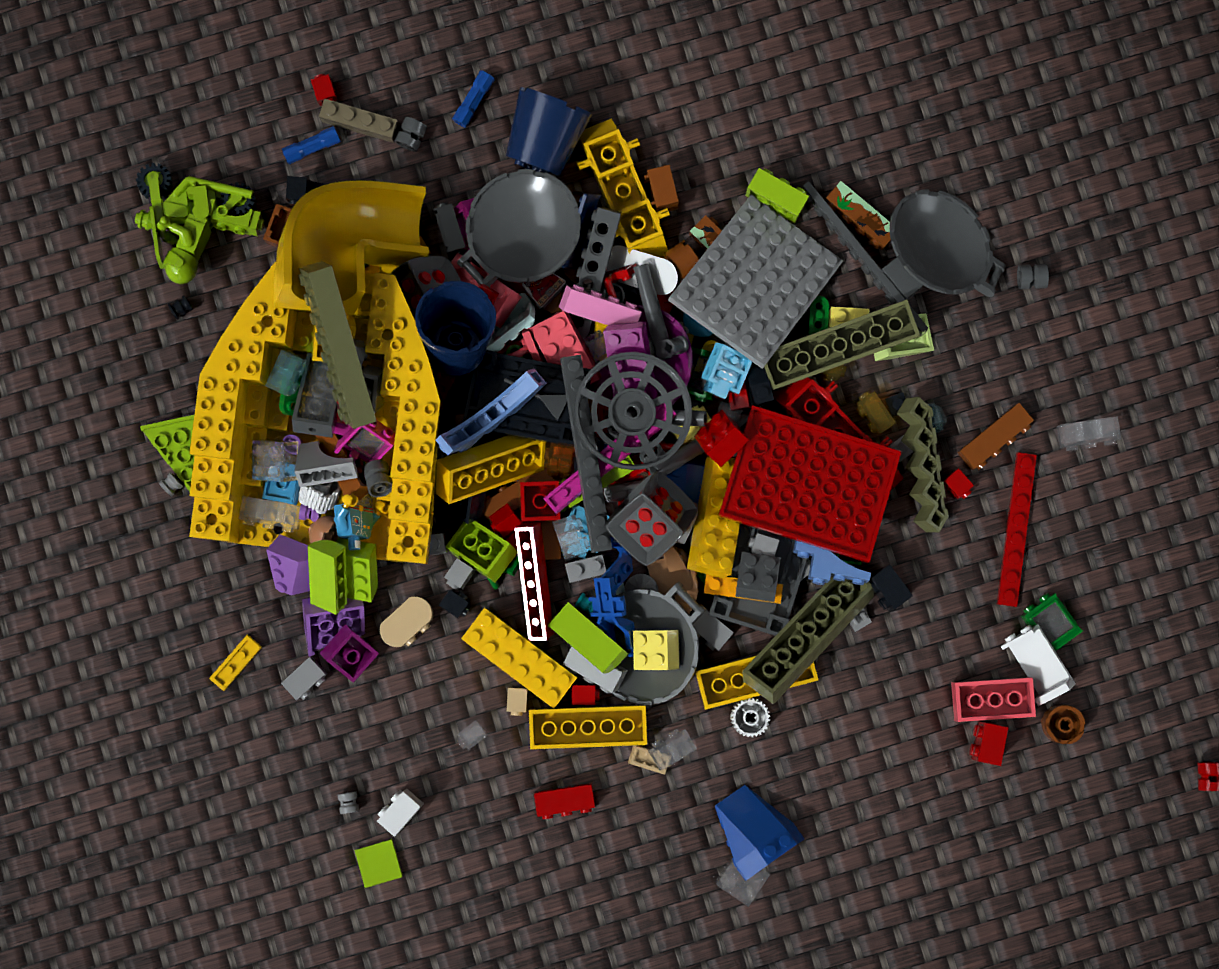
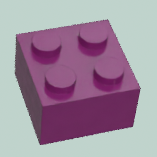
[320,624,379,683]

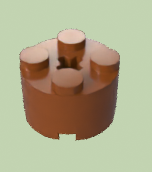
[663,240,699,284]
[1041,704,1085,744]

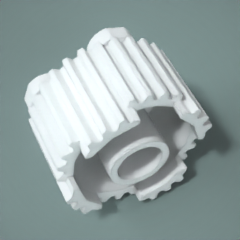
[299,481,341,514]
[730,698,770,737]

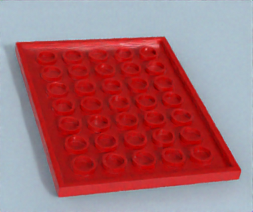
[718,405,902,563]

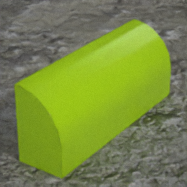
[308,540,347,615]
[548,602,628,674]

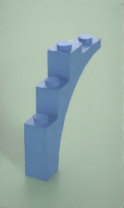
[435,369,547,455]
[793,540,871,585]

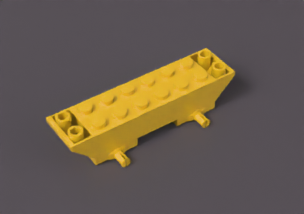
[577,118,670,259]

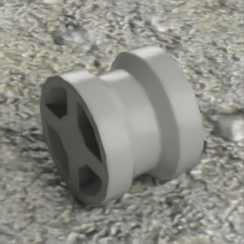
[159,472,183,497]

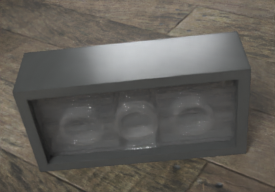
[292,353,337,438]

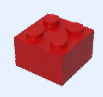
[694,410,749,467]
[520,481,561,522]
[969,721,1008,766]

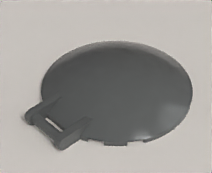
[457,169,581,287]
[890,189,1006,297]
[592,582,706,705]

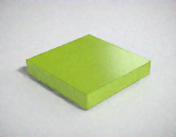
[354,839,403,888]

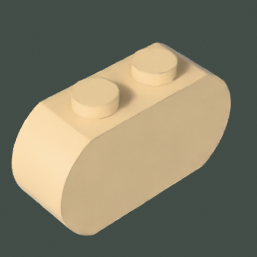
[380,597,433,647]

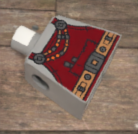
[522,273,567,311]

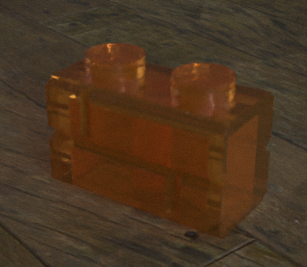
[544,443,574,479]

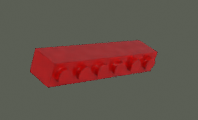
[515,521,554,641]

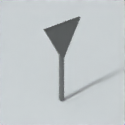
[504,378,567,421]

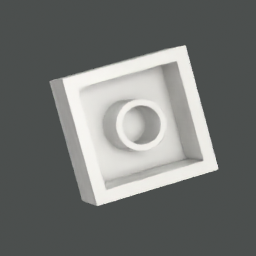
[377,789,424,837]

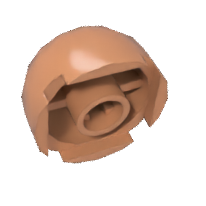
[308,515,339,543]

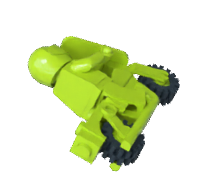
[135,163,265,284]

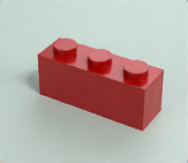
[534,783,595,819]

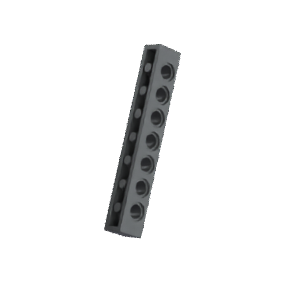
[569,206,622,345]

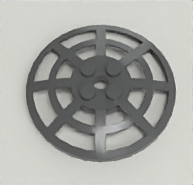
[574,352,692,470]

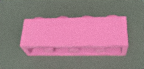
[559,284,641,325]

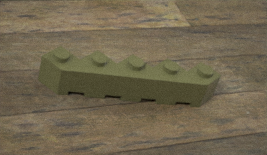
[897,397,949,533]

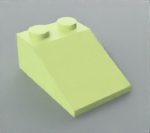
[874,313,934,361]

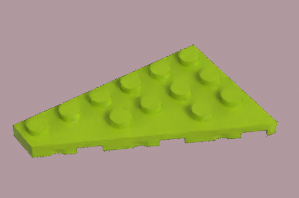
[140,415,194,492]

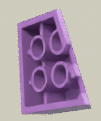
[266,535,310,595]
[302,598,365,657]

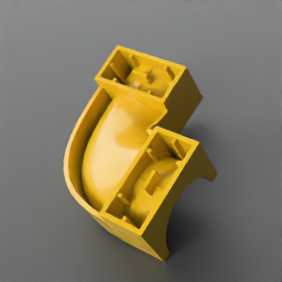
[274,181,429,315]

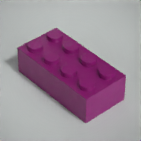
[603,321,657,399]

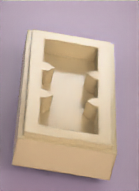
[628,745,671,775]

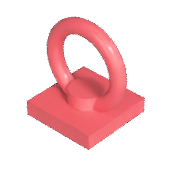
[497,328,545,362]

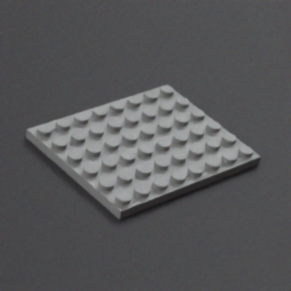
[668,194,843,369]

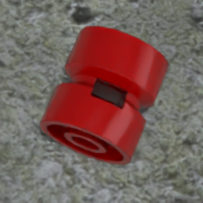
[1197,762,1219,791]

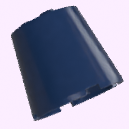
[506,87,592,176]
[415,281,496,376]

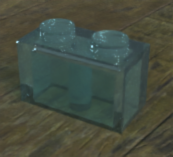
[265,350,307,396]

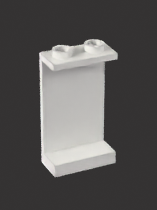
[1001,624,1076,706]

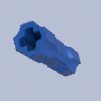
[452,70,494,128]
[282,126,341,164]

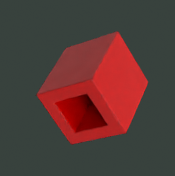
[311,74,338,106]
[942,468,974,499]
[572,685,599,705]

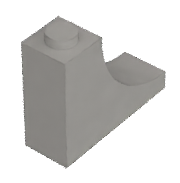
[294,441,358,487]

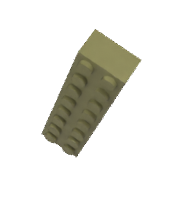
[298,261,376,429]
[764,300,920,390]
[742,576,874,704]

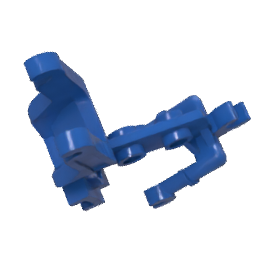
[588,535,635,657]

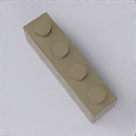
[319,99,400,143]

